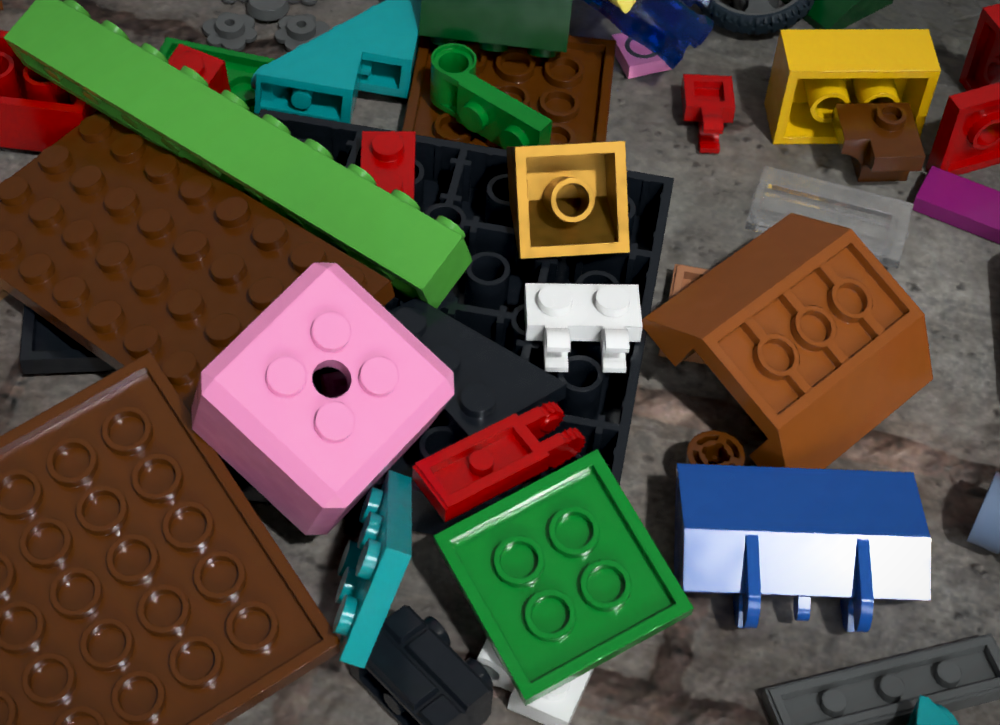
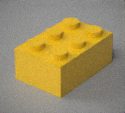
[764,29,941,144]

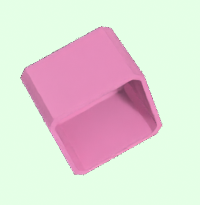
[192,263,455,535]

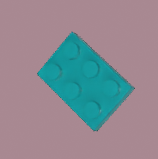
[333,470,412,669]

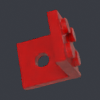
[925,3,1000,175]

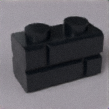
[351,605,493,725]

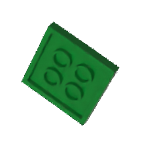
[433,449,694,706]

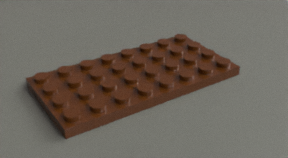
[0,110,395,414]

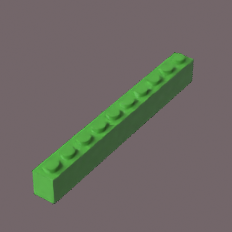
[4,0,473,309]

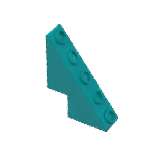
[251,0,421,124]

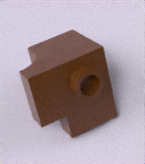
[831,102,926,182]

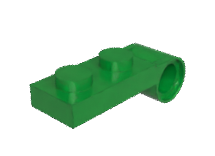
[430,43,552,150]

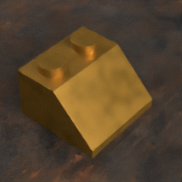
[506,141,630,259]

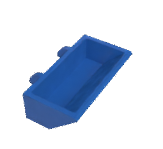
[674,463,931,632]

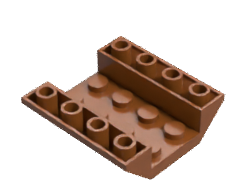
[642,213,933,469]

